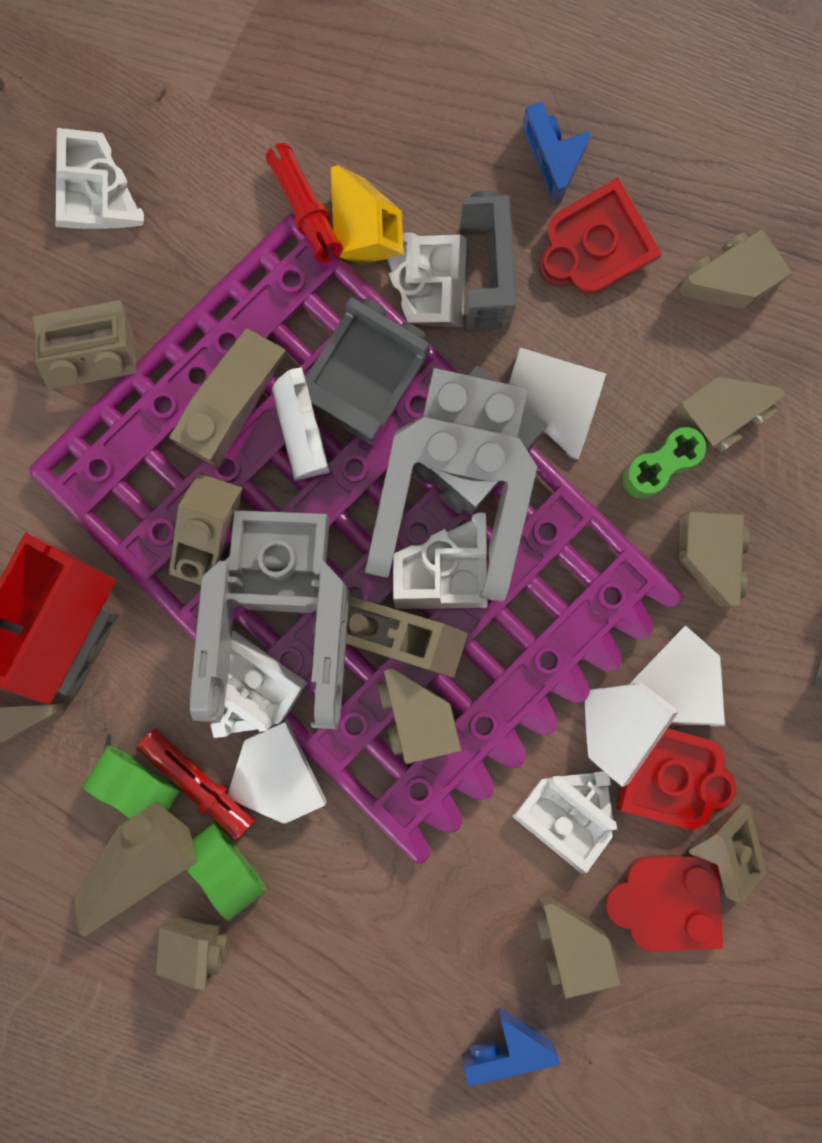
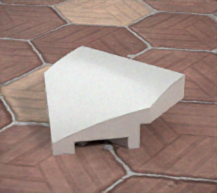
[630,626,725,728]
[210,630,308,738]
[585,682,679,787]
[228,720,327,824]
[511,771,617,874]

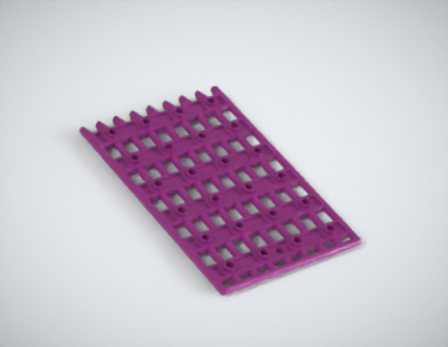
[30,214,683,864]

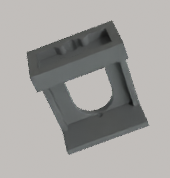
[459,191,516,332]

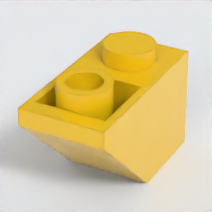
[330,165,404,265]

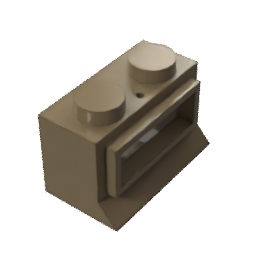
[32,299,137,390]

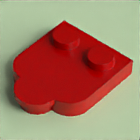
[539,177,662,294]
[616,728,736,829]
[605,854,723,952]

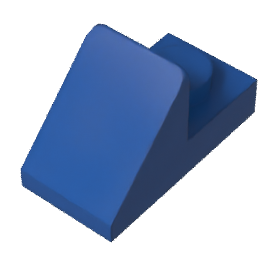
[522,101,592,205]
[462,1008,560,1087]

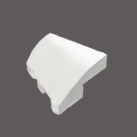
[55,128,144,229]
[387,233,467,327]
[508,348,606,461]
[272,367,330,481]
[393,513,487,609]

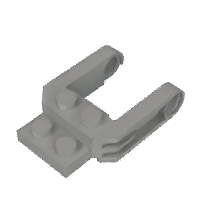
[365,368,537,602]
[190,511,350,729]

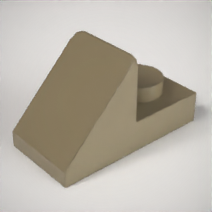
[688,804,767,904]

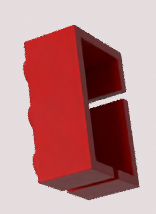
[0,532,116,705]

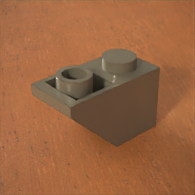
[678,229,792,310]
[672,377,787,453]
[169,473,242,585]
[678,511,750,608]
[377,668,461,764]
[534,895,620,999]
[156,917,229,990]

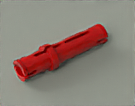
[265,143,343,263]
[136,728,255,842]

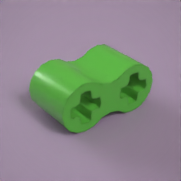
[621,427,706,499]
[82,745,181,819]
[186,822,267,921]

